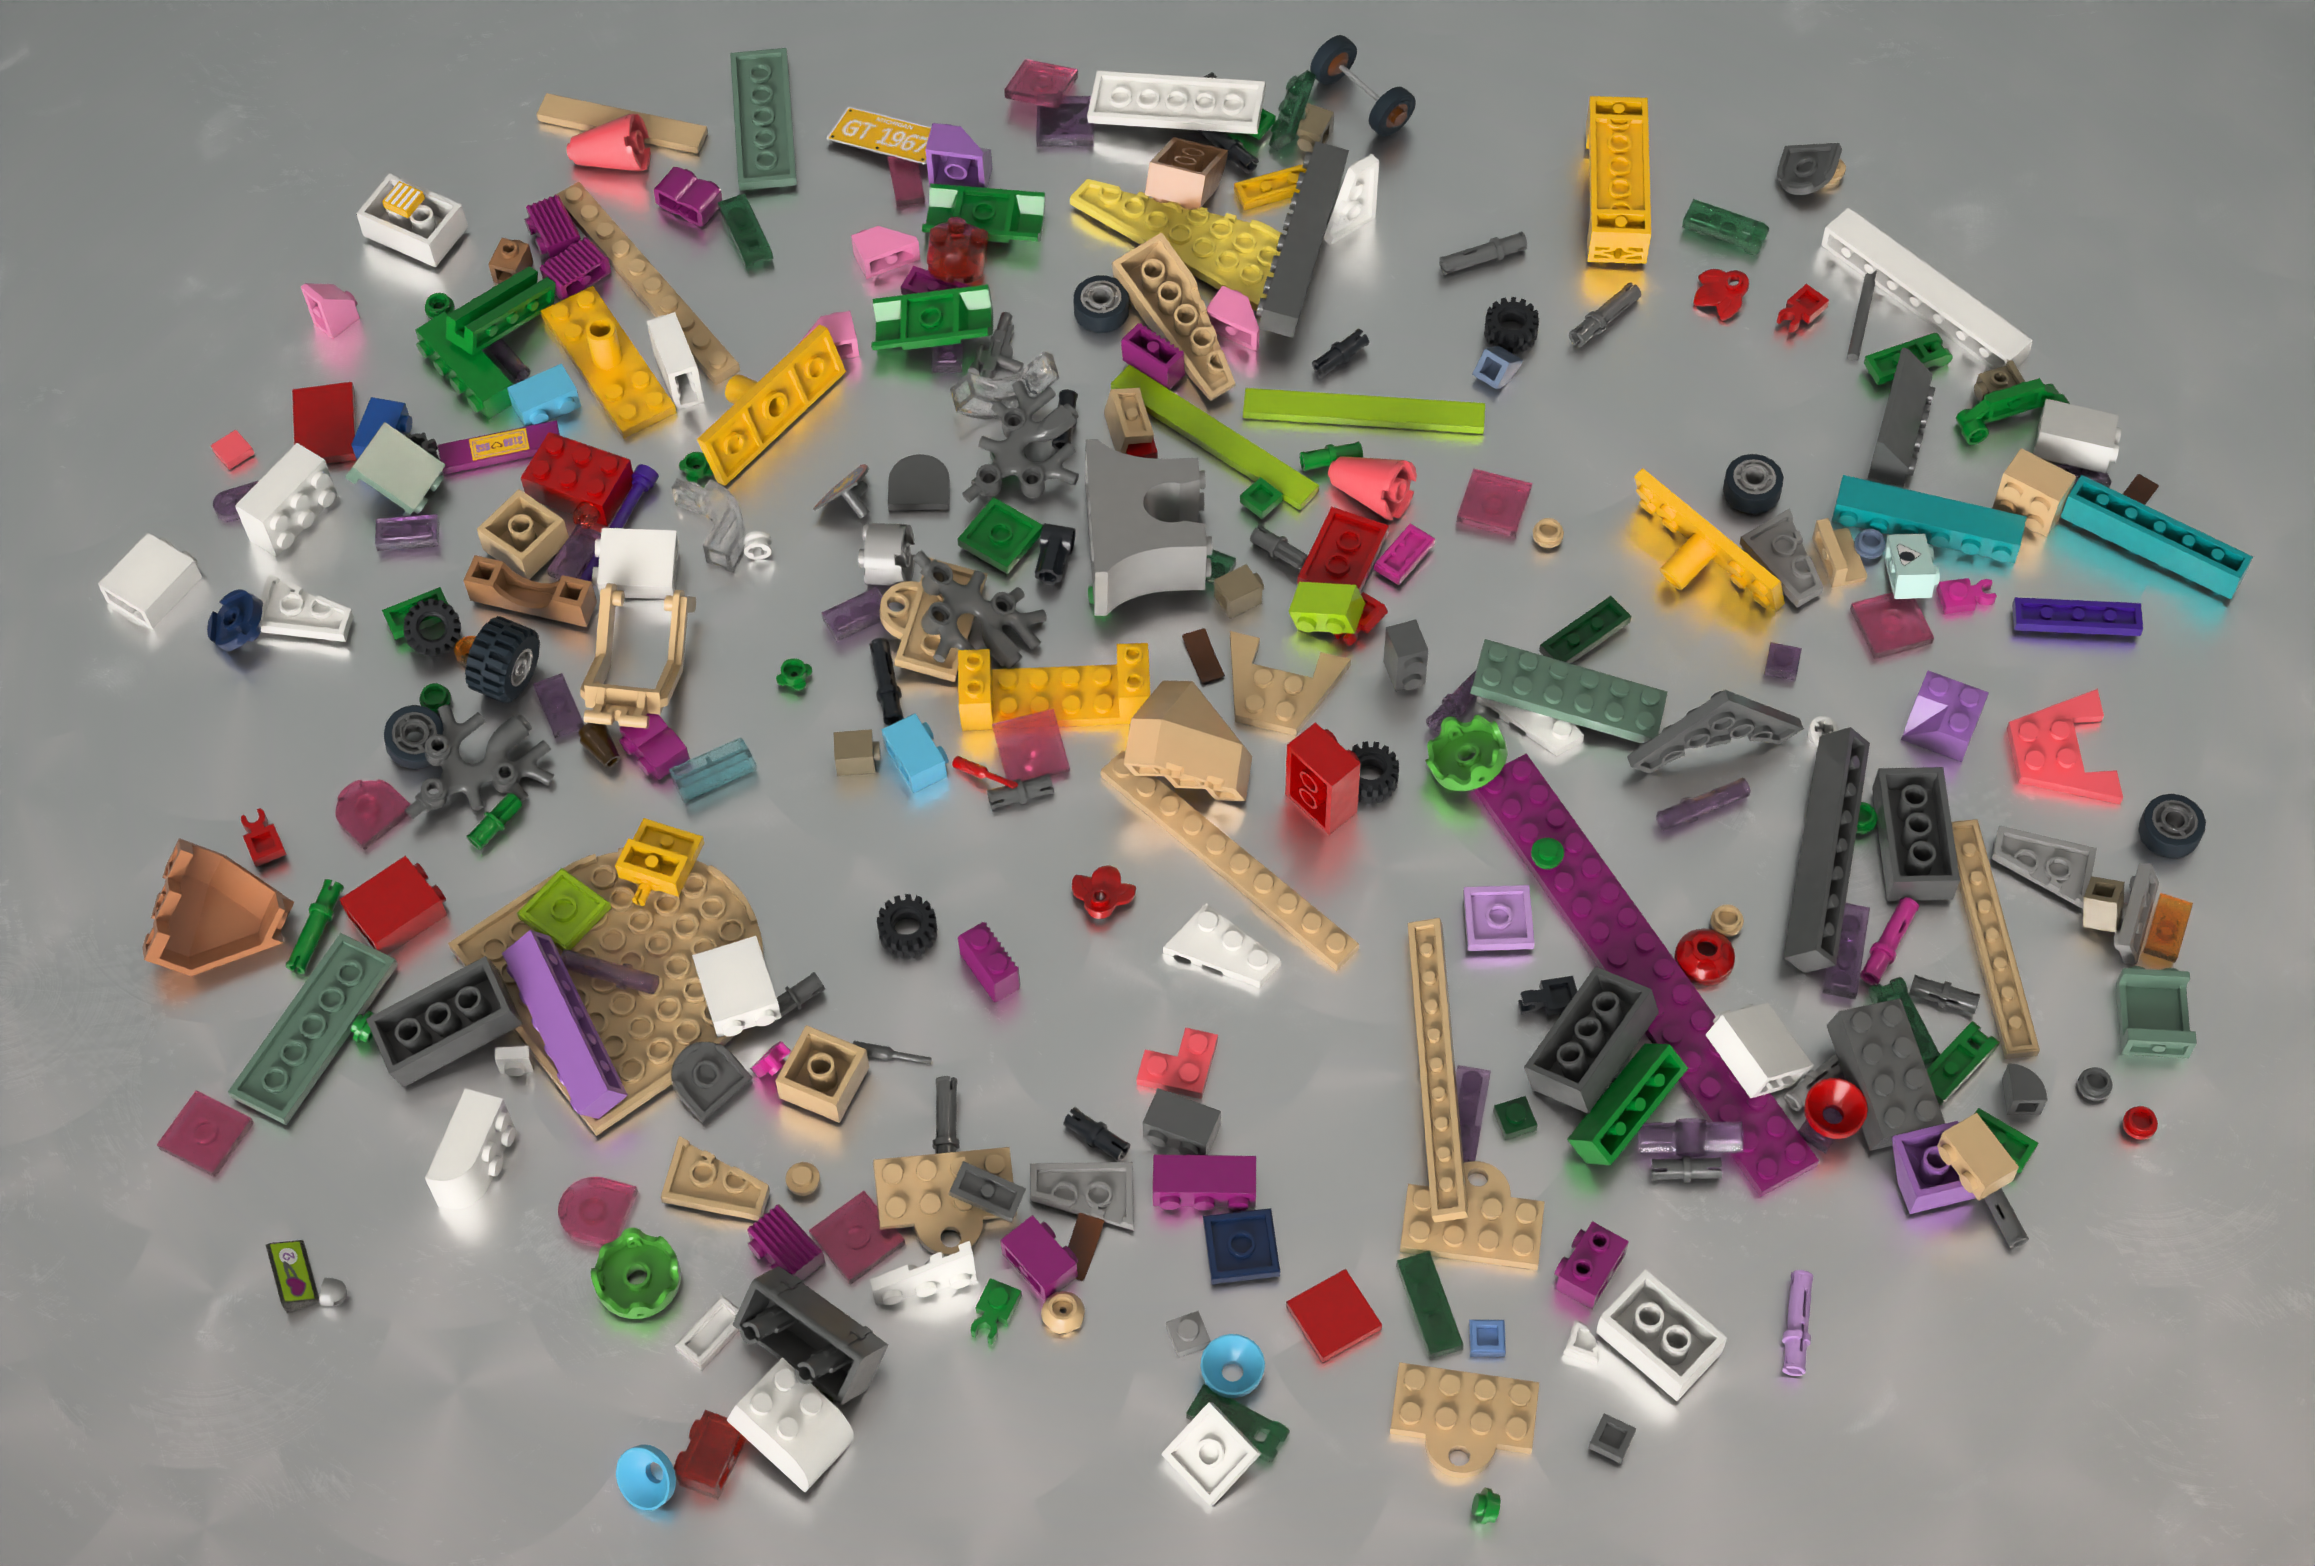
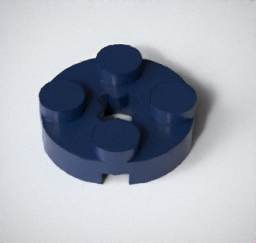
[207,589,263,652]

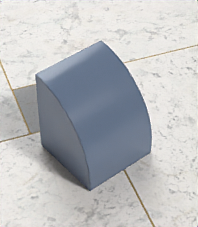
[1472,346,1523,389]

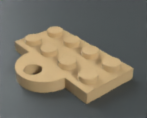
[880,558,987,682]
[873,1147,1017,1256]
[1400,1161,1545,1270]
[1390,1362,1540,1478]

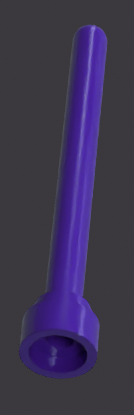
[580,464,659,582]

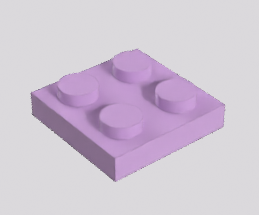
[1463,885,1534,951]

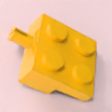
[615,818,705,906]

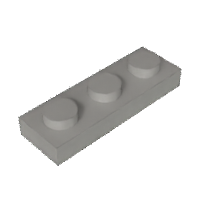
[2114,863,2159,964]

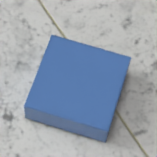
[1469,1320,1506,1357]

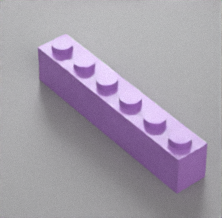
[502,930,628,1119]

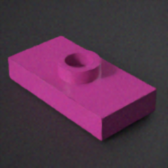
[1374,523,1435,585]

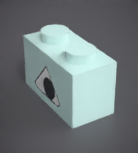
[1884,534,1939,599]

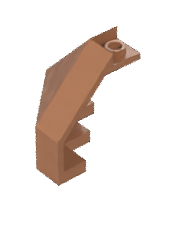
[142,838,294,976]

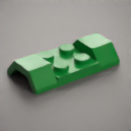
[922,183,1045,243]
[871,284,993,350]

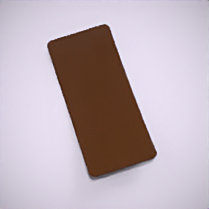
[2123,474,2159,505]
[1182,628,1225,683]
[1068,1213,1104,1281]

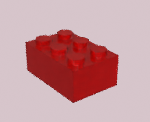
[521,432,633,527]
[1285,722,1361,835]

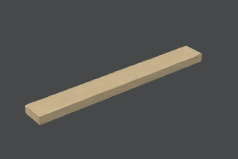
[1951,819,2040,1059]

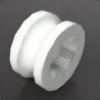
[744,531,771,559]
[1807,716,1838,748]

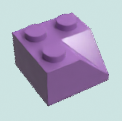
[925,123,993,188]
[1901,670,1989,762]
[1892,1121,1975,1214]

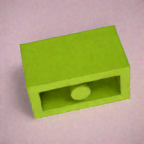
[1288,582,1365,634]

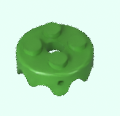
[1425,715,1508,791]
[591,1228,681,1319]

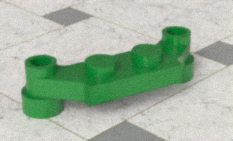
[1956,378,2070,445]

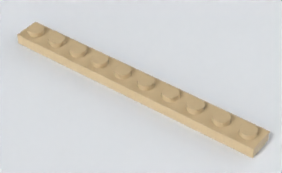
[556,182,740,385]
[1101,750,1359,971]
[1408,918,1468,1223]

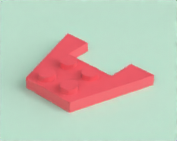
[2007,689,2123,805]

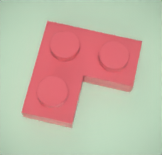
[1137,1028,1218,1099]

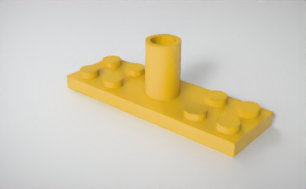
[541,286,677,439]
[697,325,846,486]
[1634,468,1785,612]

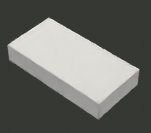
[675,1295,739,1371]

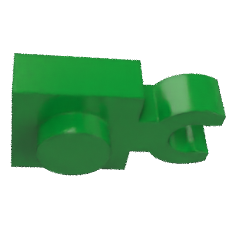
[971,1278,1022,1344]

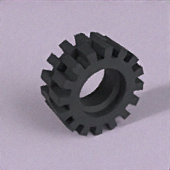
[1484,297,1539,354]
[403,599,461,657]
[1348,741,1399,804]
[877,894,938,958]

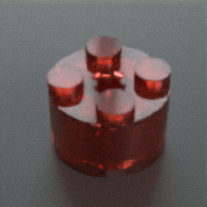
[927,217,988,283]

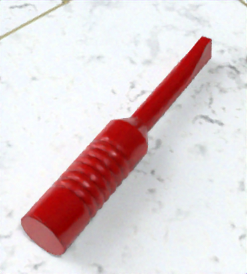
[952,756,1018,789]

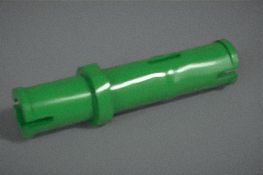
[285,879,344,974]

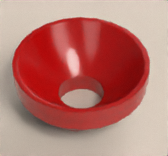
[1674,928,1735,986]
[1804,1078,1868,1139]

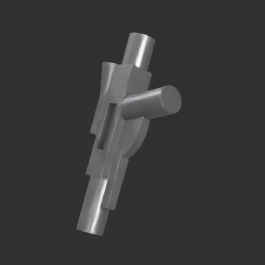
[968,312,1024,389]

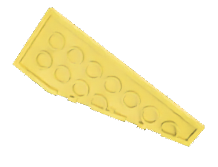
[1070,179,1283,312]

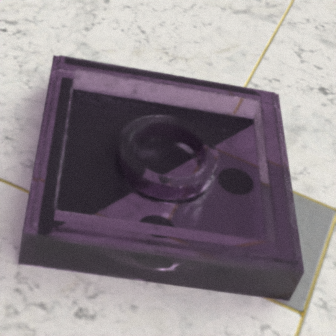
[1036,96,1094,147]

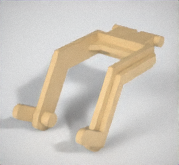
[580,583,696,729]

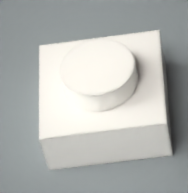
[495,1046,535,1077]

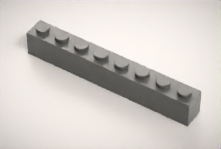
[1256,141,1349,338]
[1784,727,1870,973]

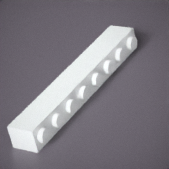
[1821,207,2033,370]

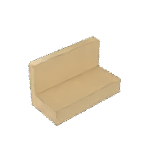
[1104,388,1154,454]
[1812,518,1867,588]

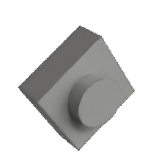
[1166,1311,1211,1358]

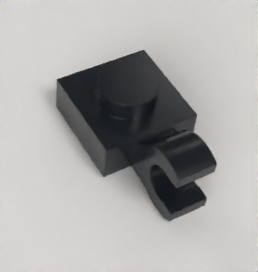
[1518,976,1577,1016]

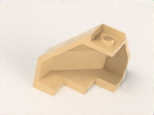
[1124,681,1252,801]

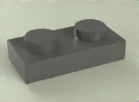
[949,1161,1026,1223]

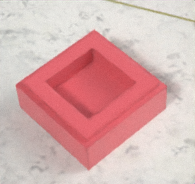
[210,430,255,470]

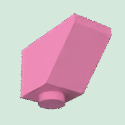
[851,226,921,279]
[301,283,360,339]
[1207,286,1260,352]
[798,311,859,360]

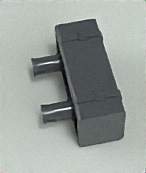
[733,1266,888,1405]

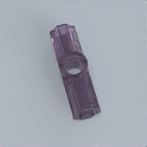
[1638,1118,1744,1157]

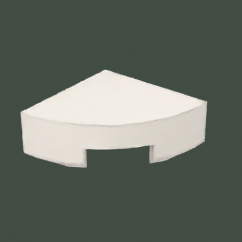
[1564,1319,1600,1366]

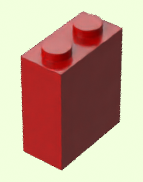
[339,856,447,955]

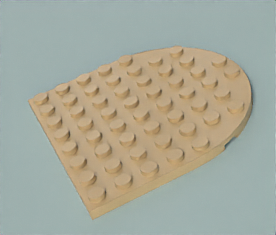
[448,847,764,1136]

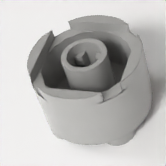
[858,523,915,586]

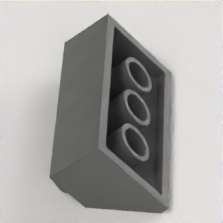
[1868,348,1935,486]

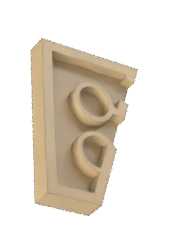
[661,1136,770,1221]

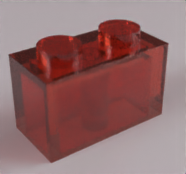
[674,1410,747,1500]

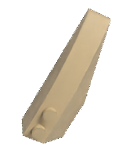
[1112,232,1236,401]

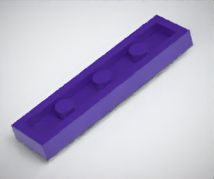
[2012,597,2143,636]

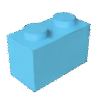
[507,364,581,427]
[881,713,949,793]

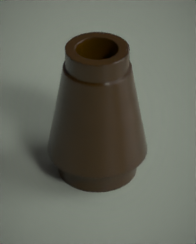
[578,723,621,768]

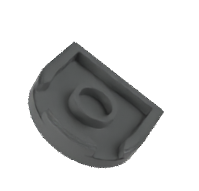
[1777,143,1842,195]
[888,454,950,511]
[671,1042,753,1123]

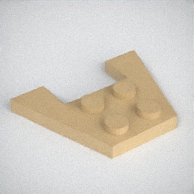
[1230,631,1351,736]

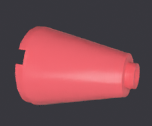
[567,114,651,171]
[1328,456,1417,520]

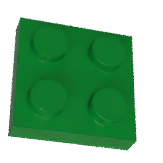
[957,497,1043,574]

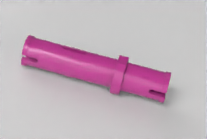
[1860,897,1919,985]

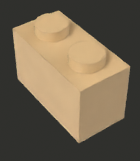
[1937,1113,2019,1201]

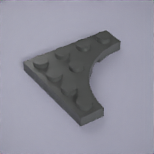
[1627,690,1804,774]

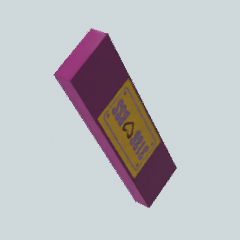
[437,420,560,475]

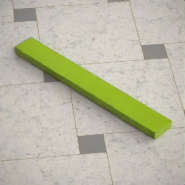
[1111,364,1319,511]
[1243,388,1485,434]

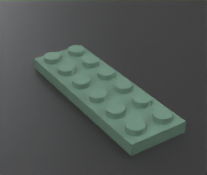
[730,48,797,191]
[1470,639,1668,743]
[228,933,398,1125]

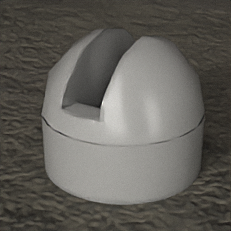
[319,1277,347,1306]

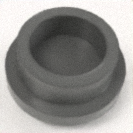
[2077,1067,2113,1101]

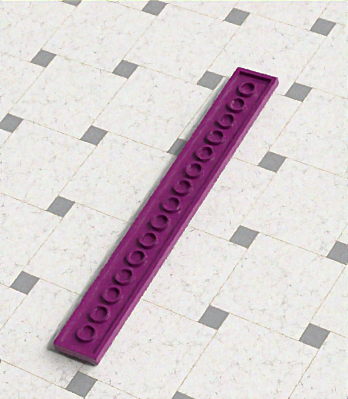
[1473,753,1819,1197]

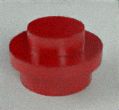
[2122,1106,2158,1140]

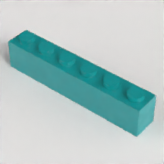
[1831,475,2027,563]
[2061,475,2253,599]

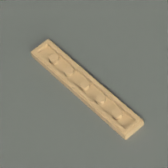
[537,93,708,154]

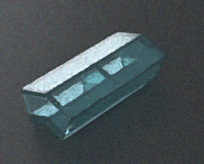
[669,737,757,803]

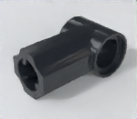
[1035,523,1076,585]

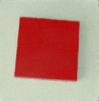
[1286,1269,1382,1363]

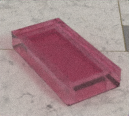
[887,156,925,207]

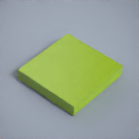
[517,868,611,954]

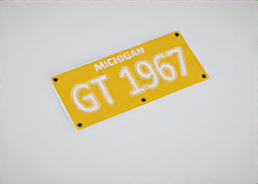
[827,107,931,164]

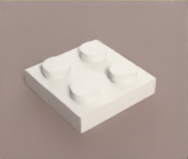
[1161,1402,1262,1505]

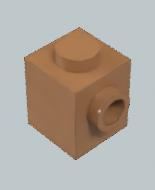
[488,238,534,284]

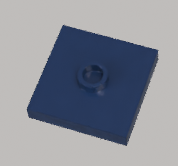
[1203,1208,1280,1284]

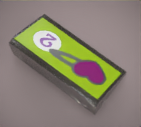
[266,1240,319,1313]

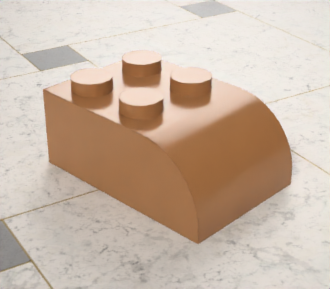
[1145,137,1228,210]

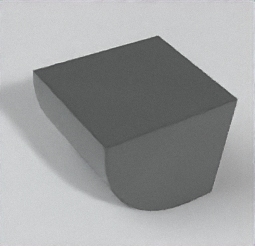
[2002,1063,2048,1115]

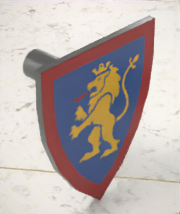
[813,464,870,519]

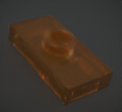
[2143,893,2193,963]

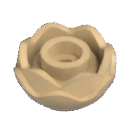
[1041,1291,1085,1334]

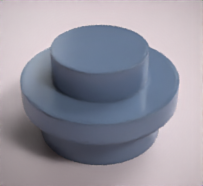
[1854,529,1886,559]

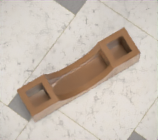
[464,555,597,627]

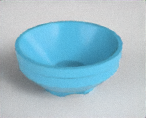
[1200,1334,1265,1398]
[616,1445,676,1510]

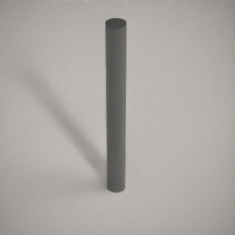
[1847,270,1877,361]

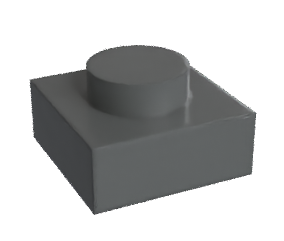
[1588,1413,1637,1463]

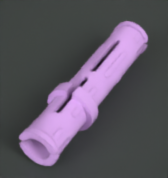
[1782,1270,1813,1376]

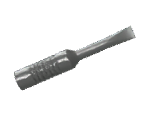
[853,1041,932,1065]

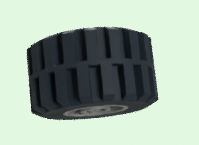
[465,616,540,703]

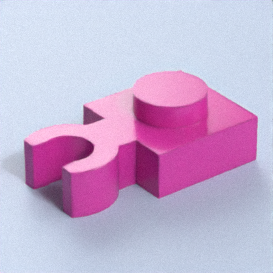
[1936,578,1997,614]
[750,1041,791,1078]

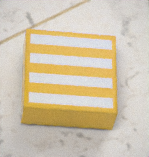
[382,181,425,218]

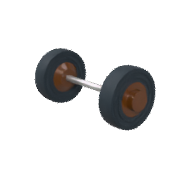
[1310,35,1416,137]

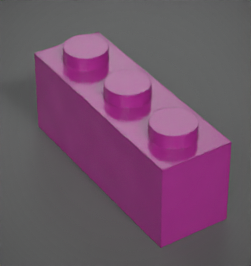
[1153,1154,1256,1211]

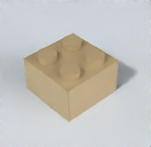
[1992,448,2077,537]
[477,489,570,580]
[775,1025,870,1123]

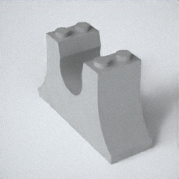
[1085,439,1212,616]

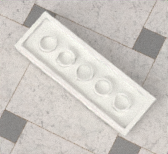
[1087,71,1266,134]

